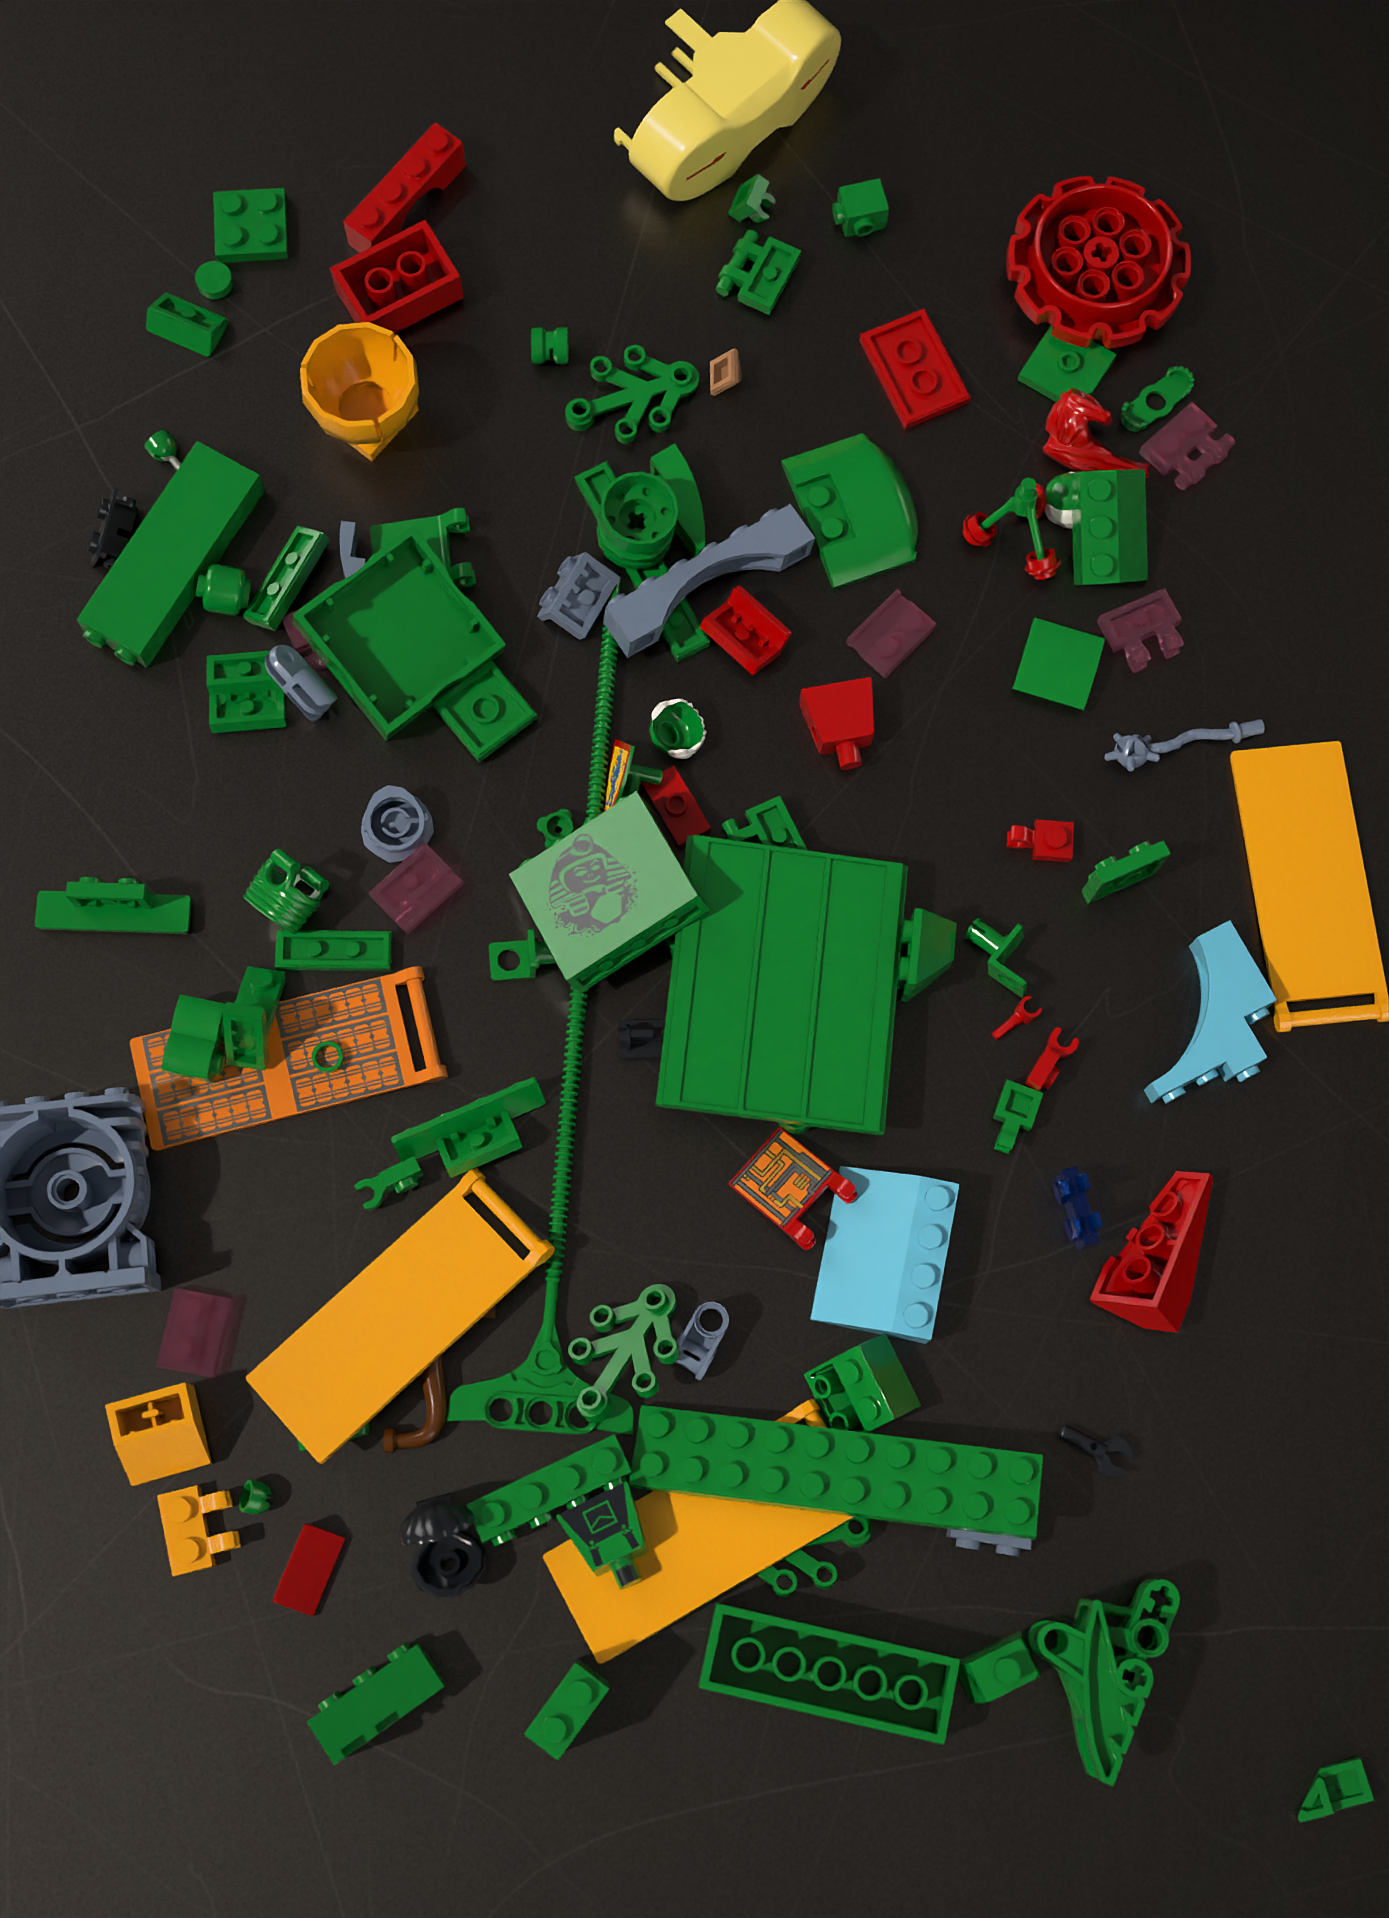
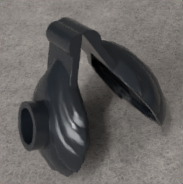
[398,1492,486,1598]

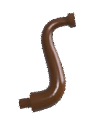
[383,1305,496,1453]

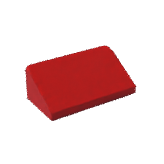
[272,1523,346,1616]

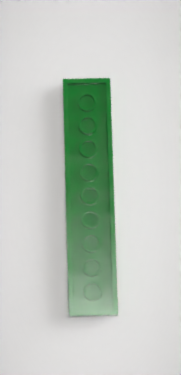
[629,1405,1043,1540]

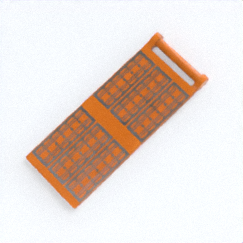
[130,966,448,1151]

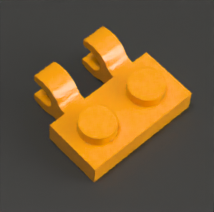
[157,1485,241,1576]

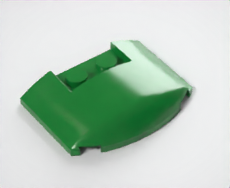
[781,433,918,590]

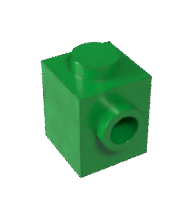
[832,178,889,237]

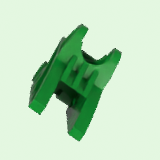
[1027,1578,1180,1786]

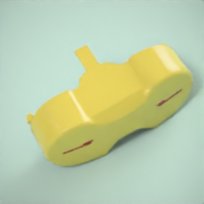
[614,0,841,201]

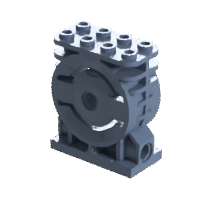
[0,1087,161,1309]

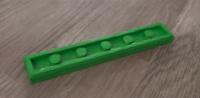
[575,461,710,662]

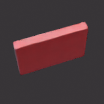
[859,308,971,430]

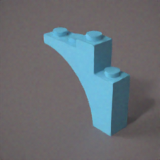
[1144,920,1277,1104]

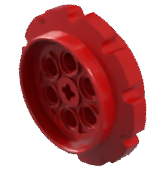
[1006,176,1191,348]

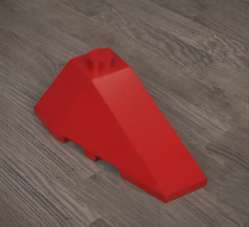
[1090,1171,1213,1333]

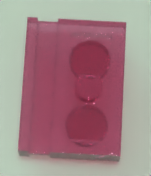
[846,589,936,678]
[369,842,463,935]
[156,1288,233,1378]

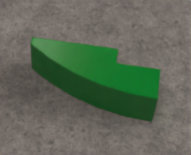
[650,443,705,558]

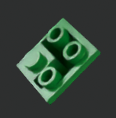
[897,908,957,1002]

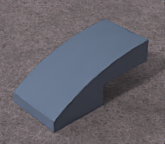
[340,521,366,579]

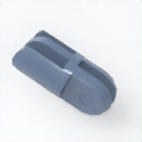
[265,645,337,722]

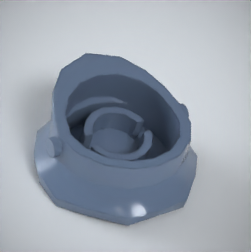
[361,785,434,863]

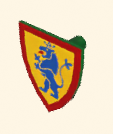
[603,739,662,812]

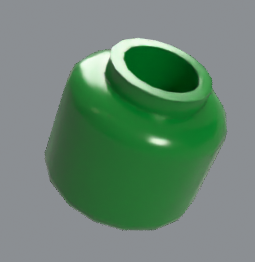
[196,564,252,616]

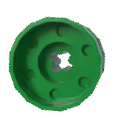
[596,472,679,570]

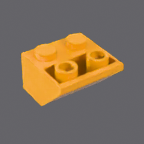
[105,1382,212,1486]

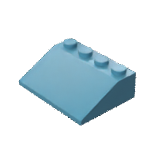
[810,1166,959,1344]

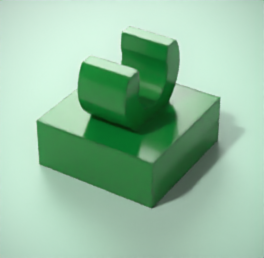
[728,174,776,223]

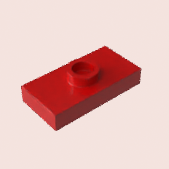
[642,766,711,849]

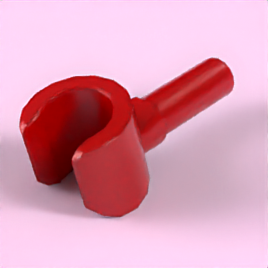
[991,996,1042,1040]

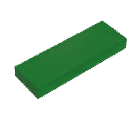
[243,526,330,631]
[275,930,393,971]

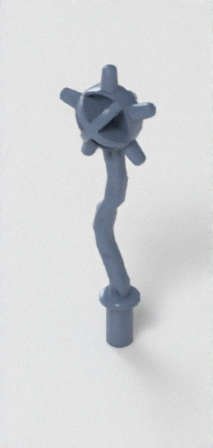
[1104,719,1265,772]

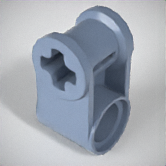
[670,1302,729,1381]

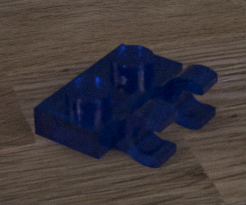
[1053,1166,1103,1251]

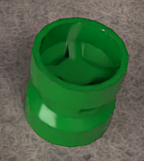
[531,327,569,364]

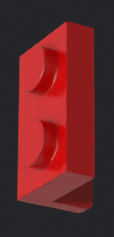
[700,586,791,675]

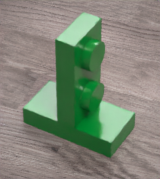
[222,966,286,1070]

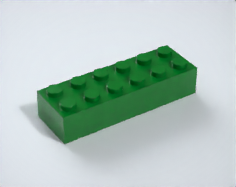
[698,1603,960,1745]

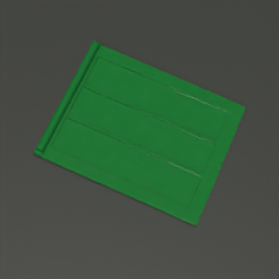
[655,835,908,1135]

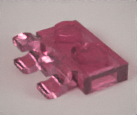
[1097,588,1184,673]

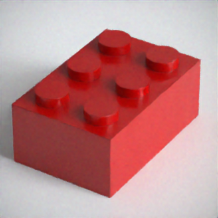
[330,220,464,334]

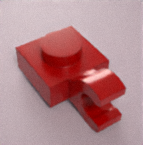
[1007,819,1074,862]
[1023,1027,1079,1091]

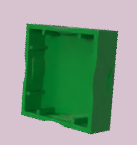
[293,525,506,741]

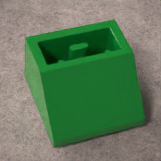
[804,1333,921,1433]

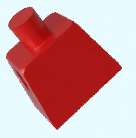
[799,677,874,770]

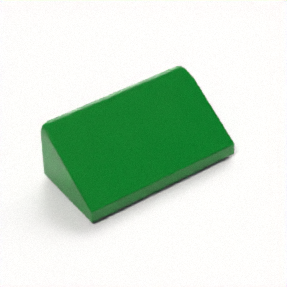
[146,292,229,357]

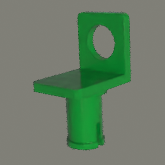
[965,918,1027,998]
[489,929,556,981]

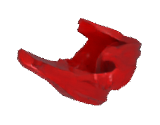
[1043,388,1150,478]

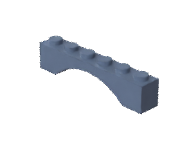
[603,504,815,658]

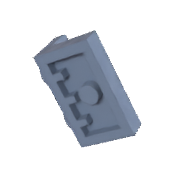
[537,552,620,640]

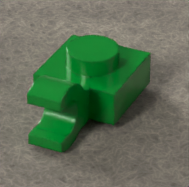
[993,1080,1043,1154]
[354,1156,424,1211]

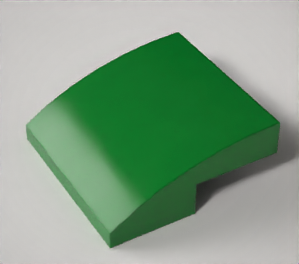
[1012,618,1105,710]
[207,651,287,733]

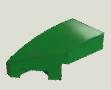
[1298,1756,1374,1822]

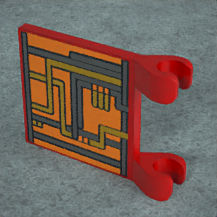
[728,1127,858,1251]

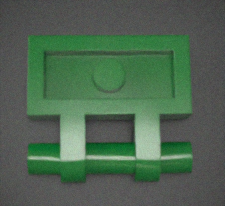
[715,230,801,315]
[722,795,807,850]

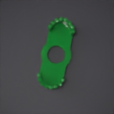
[1121,366,1194,432]

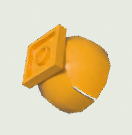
[300,322,419,461]

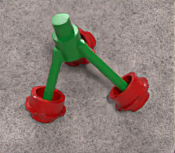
[963,478,1061,580]

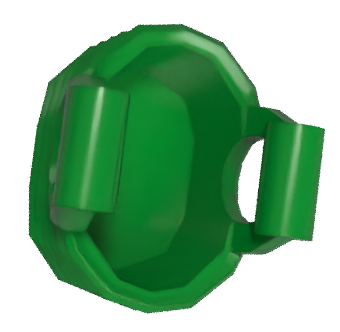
[243,849,330,934]

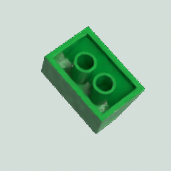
[1071,469,1148,585]

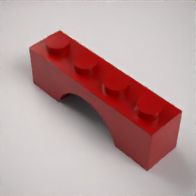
[343,123,466,253]

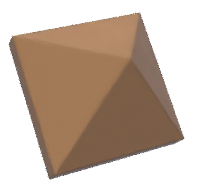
[710,348,742,396]

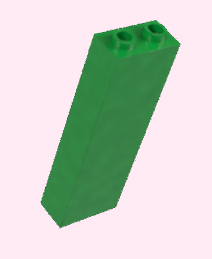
[76,441,265,668]

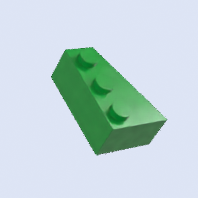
[307,1641,448,1765]

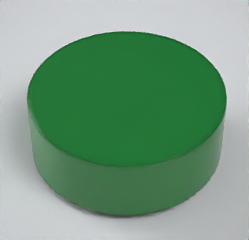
[195,261,233,299]

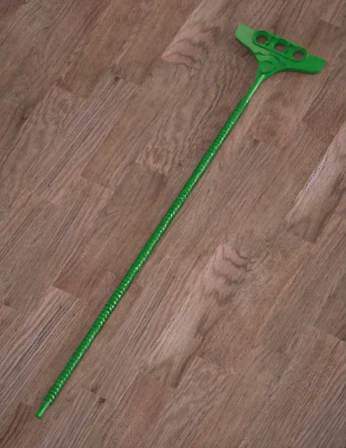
[446,579,633,1436]

